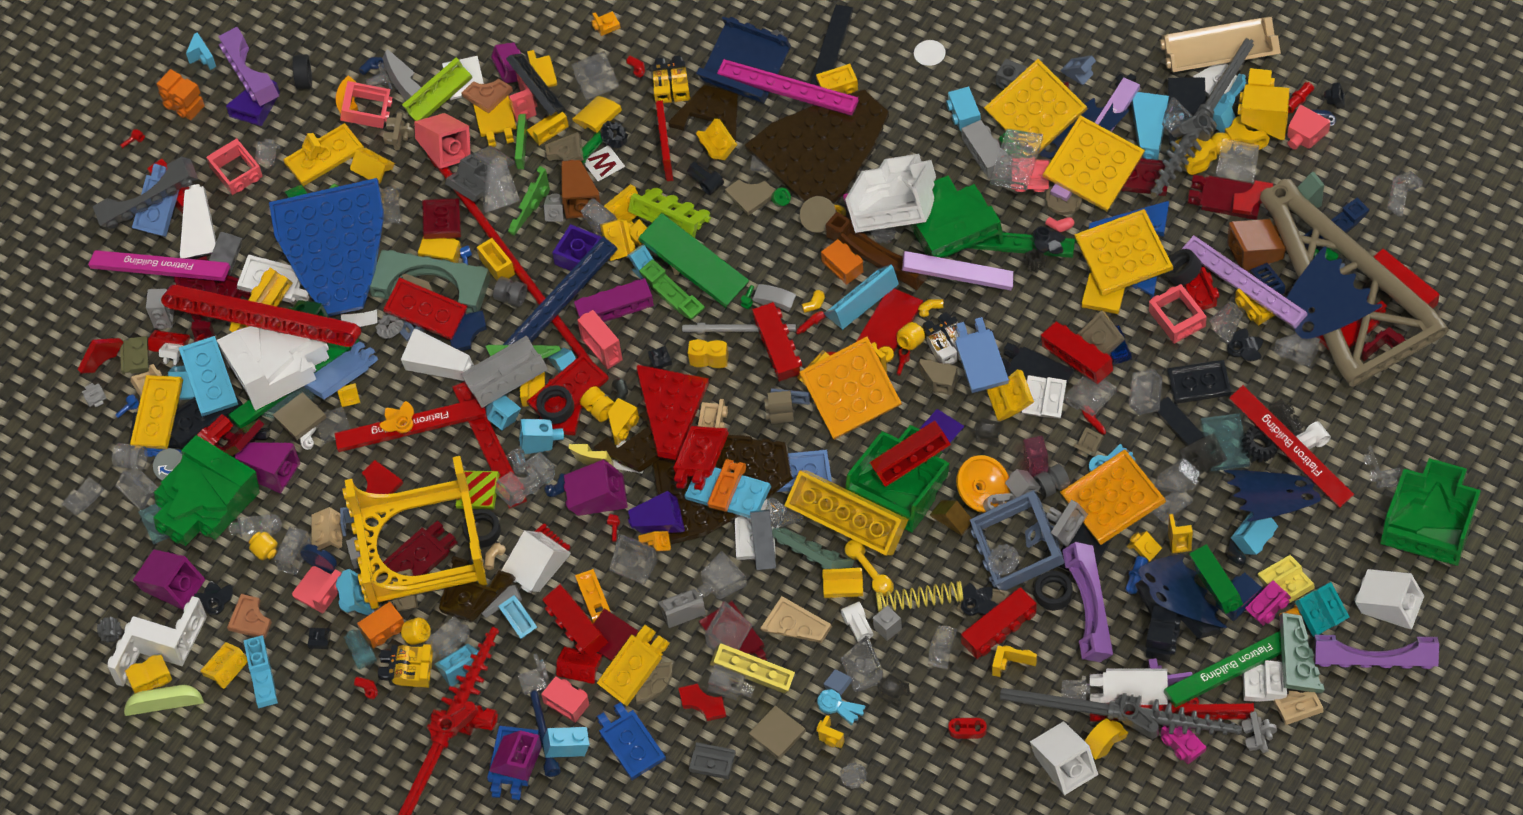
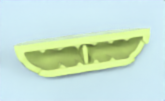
[124,685,204,716]

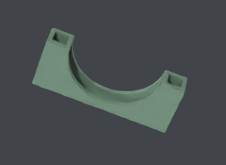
[370,250,491,314]

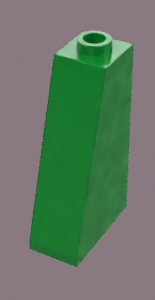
[1189,544,1243,614]

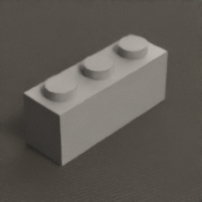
[962,120,1009,179]

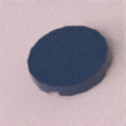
[300,544,337,573]

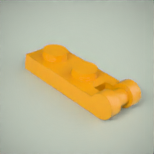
[575,569,611,623]

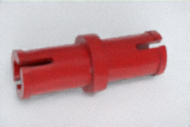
[1288,82,1314,113]

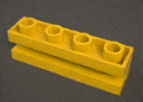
[229,268,293,332]

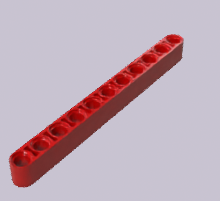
[161,285,361,347]

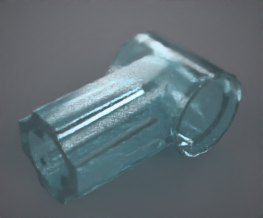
[344,629,377,670]

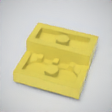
[569,444,614,467]
[1258,555,1315,603]

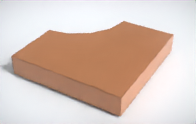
[461,79,513,113]
[227,594,272,639]

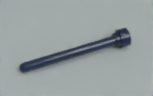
[530,690,561,777]

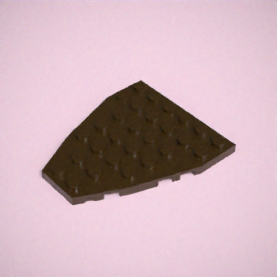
[745,89,889,204]
[653,433,793,545]

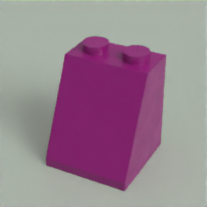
[235,443,301,493]
[564,459,628,516]
[133,549,206,610]

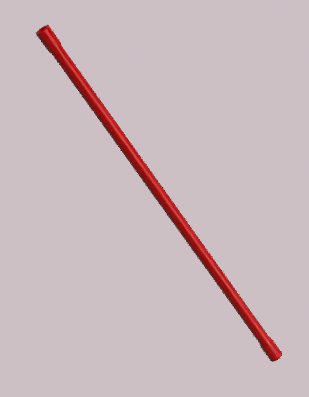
[427,154,607,385]

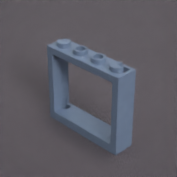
[970,490,1065,591]

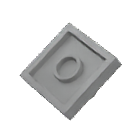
[1046,499,1088,547]

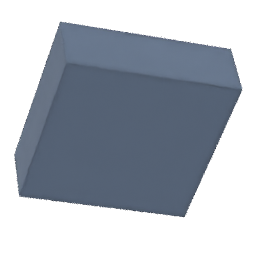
[824,669,852,696]

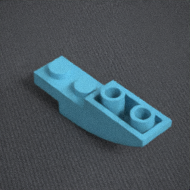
[244,635,278,709]

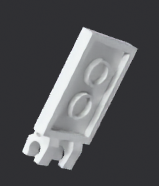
[237,255,309,303]
[735,498,776,560]
[1090,669,1168,705]

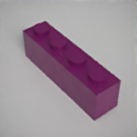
[574,278,654,322]

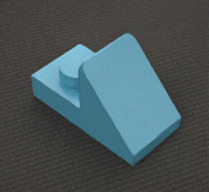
[186,32,216,70]
[627,245,654,286]

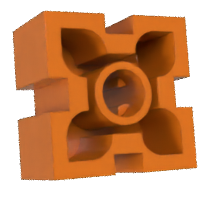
[156,69,205,120]

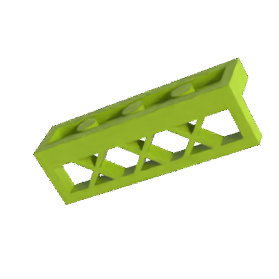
[402,57,473,121]

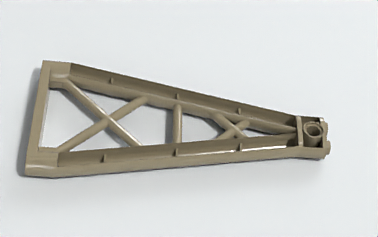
[1260,179,1449,387]

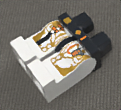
[923,312,960,364]

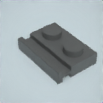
[689,742,736,780]

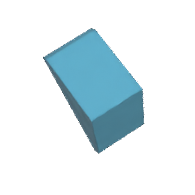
[1213,102,1236,133]
[548,348,576,373]

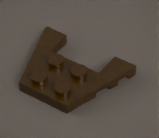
[668,85,738,142]
[593,410,662,472]
[439,556,516,622]

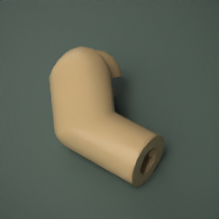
[484,543,506,570]

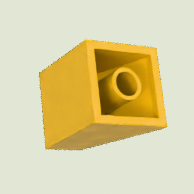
[1238,84,1290,140]

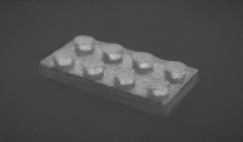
[990,129,1043,190]

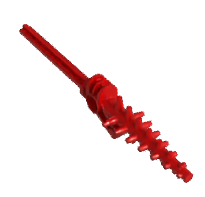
[398,627,499,815]

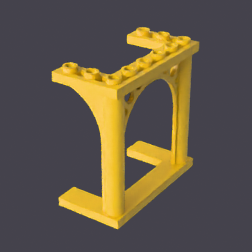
[342,456,487,609]

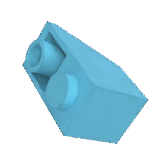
[485,395,521,430]

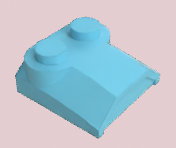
[336,569,374,616]

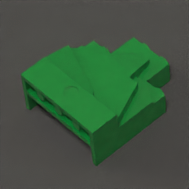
[909,175,1004,258]
[846,425,950,532]
[153,435,260,547]
[1380,458,1481,566]

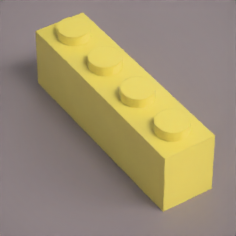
[710,643,795,693]

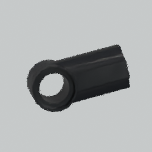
[687,161,724,195]

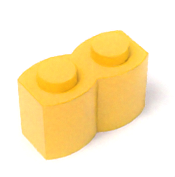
[688,339,729,368]
[125,655,172,694]

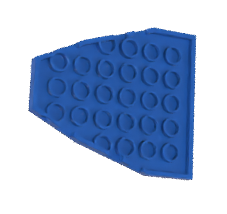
[269,178,384,316]

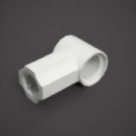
[1296,421,1331,449]
[841,602,873,643]

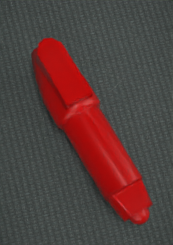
[796,311,826,334]
[1081,407,1106,435]

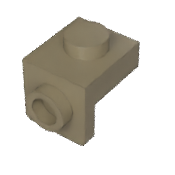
[1073,427,1104,458]

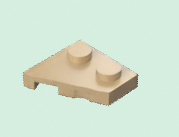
[1272,691,1323,725]

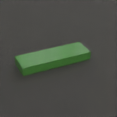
[515,114,528,169]

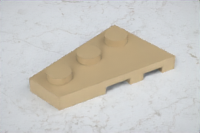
[760,596,832,643]

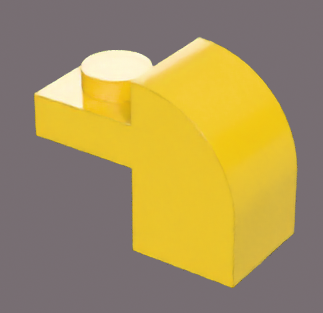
[1085,718,1129,760]

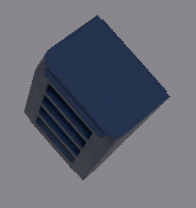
[1250,263,1285,294]

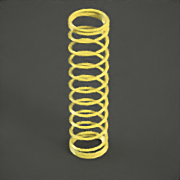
[876,581,963,612]

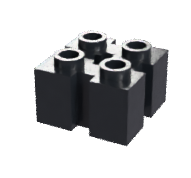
[1146,604,1181,662]

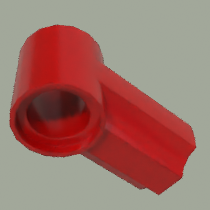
[197,415,233,446]

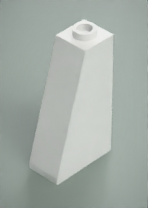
[180,184,217,259]
[401,329,474,381]

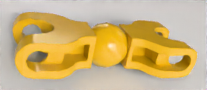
[1172,115,1270,175]

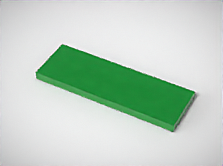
[638,213,749,308]

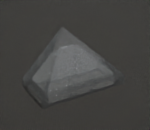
[1209,302,1243,344]

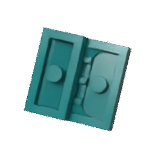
[1294,582,1349,637]

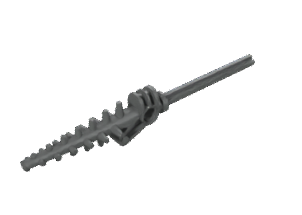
[1151,38,1254,197]
[1000,688,1242,739]

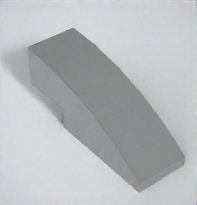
[383,49,422,105]

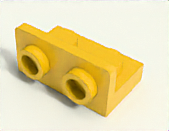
[816,64,858,94]
[696,118,737,160]
[603,184,639,223]
[600,218,635,261]
[1235,288,1275,326]
[200,642,248,689]

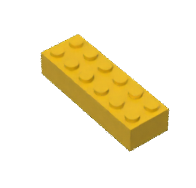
[784,470,909,556]

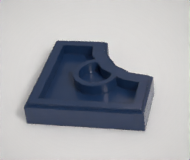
[450,310,487,351]

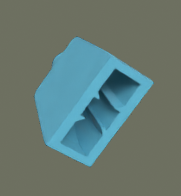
[519,419,564,455]

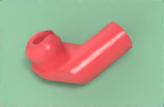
[1045,217,1074,232]

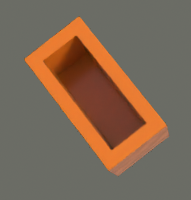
[821,239,863,285]
[357,602,404,648]

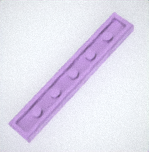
[902,251,1013,290]

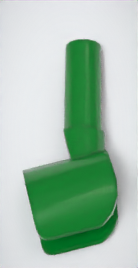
[741,285,754,309]

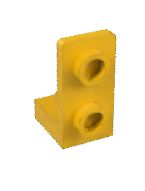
[992,646,1037,677]

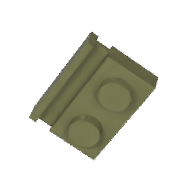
[120,336,149,375]

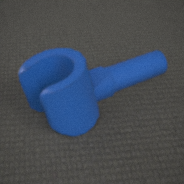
[460,246,472,265]
[115,395,139,418]

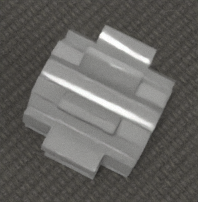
[82,383,107,407]

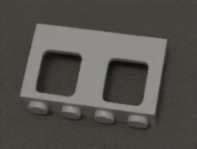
[461,336,548,408]

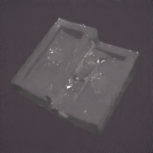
[571,51,619,100]
[1216,138,1259,183]
[1063,375,1117,417]

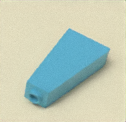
[1131,92,1169,160]

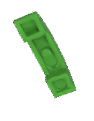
[639,259,705,320]

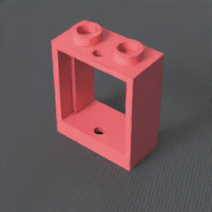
[340,81,393,129]
[206,138,263,195]
[1149,284,1207,344]
[578,310,623,370]

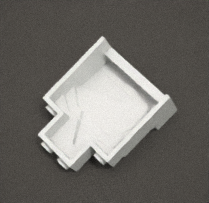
[845,154,936,233]
[216,326,329,410]

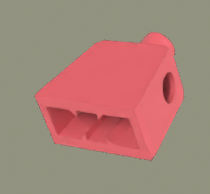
[1287,105,1330,149]

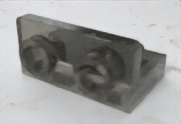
[1267,399,1304,435]

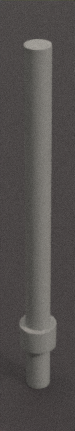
[682,323,796,334]

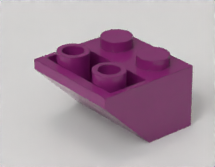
[490,730,542,781]

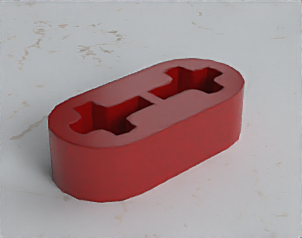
[948,718,987,739]

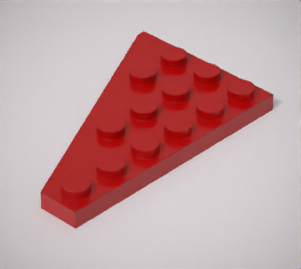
[637,365,709,460]

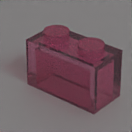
[1023,436,1048,478]

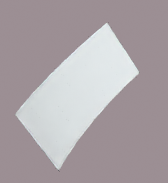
[341,310,377,327]

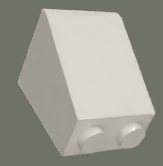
[501,530,571,593]
[1355,569,1424,629]
[1030,721,1098,795]

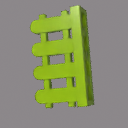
[628,188,711,238]

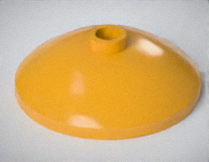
[956,455,1011,513]

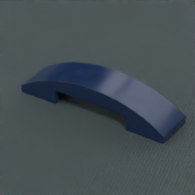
[1304,197,1369,250]

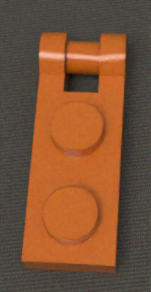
[707,459,746,512]

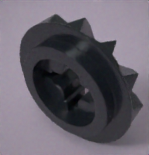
[600,120,629,148]

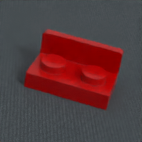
[1183,267,1219,310]
[556,647,602,684]

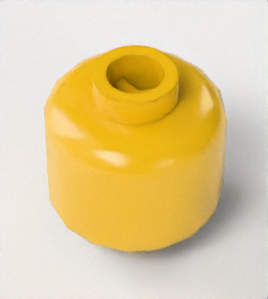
[897,322,925,350]
[249,532,278,560]
[401,617,431,645]

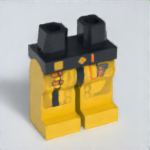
[652,55,690,103]
[378,644,433,688]

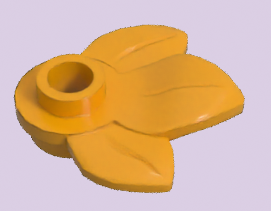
[379,401,414,433]

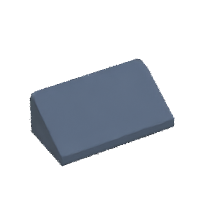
[771,388,811,405]

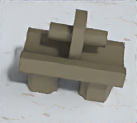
[383,113,415,150]

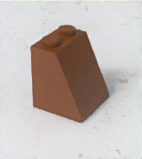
[562,160,603,219]
[1227,219,1286,271]

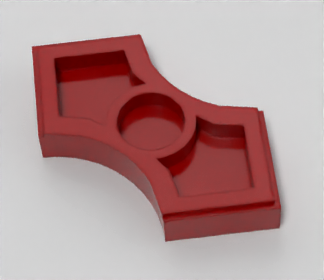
[1232,180,1273,215]
[679,684,726,721]

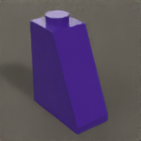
[226,80,280,126]
[628,491,685,534]

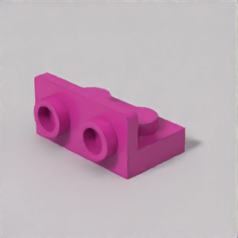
[1245,580,1291,626]
[1161,726,1207,764]

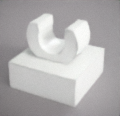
[159,343,183,365]

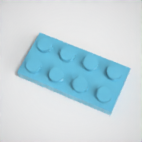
[179,336,238,416]
[685,467,771,518]

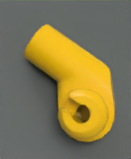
[801,290,825,313]
[918,299,943,317]

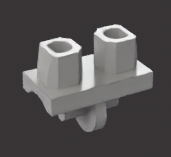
[1242,711,1277,753]

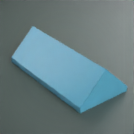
[824,265,899,330]

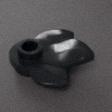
[1032,226,1066,254]
[1227,328,1264,361]
[194,581,233,615]
[961,583,998,616]

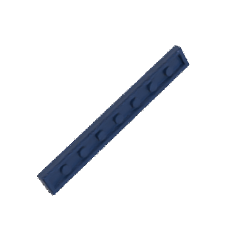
[503,236,618,345]

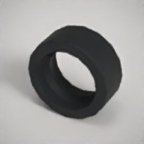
[292,54,312,89]
[1165,249,1202,285]
[537,385,574,424]
[463,509,501,548]
[1035,571,1073,611]
[1135,576,1164,615]

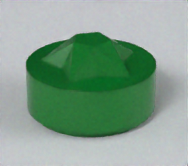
[771,188,791,207]

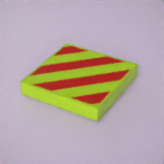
[455,471,500,509]

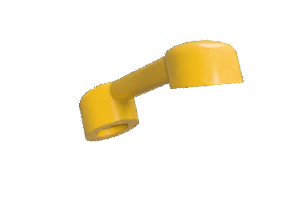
[844,539,894,596]

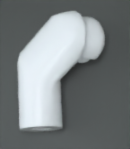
[299,427,316,450]

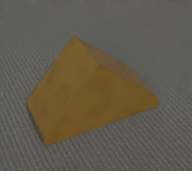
[930,500,972,536]

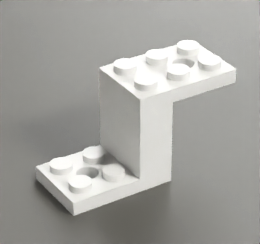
[108,596,207,686]

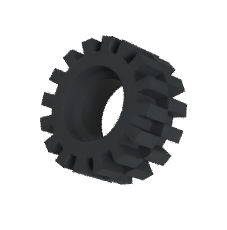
[1241,426,1278,462]

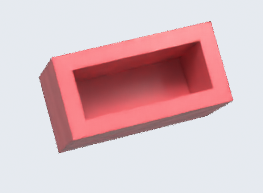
[541,676,590,723]

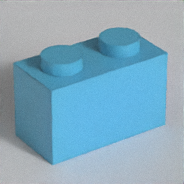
[946,87,981,131]
[1231,512,1278,555]
[498,595,538,639]
[543,727,590,758]

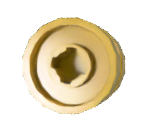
[580,386,615,422]

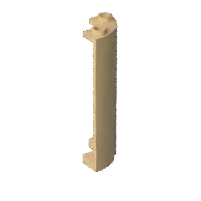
[1160,17,1281,72]

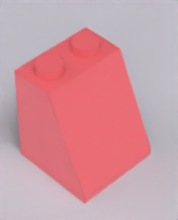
[414,113,471,168]

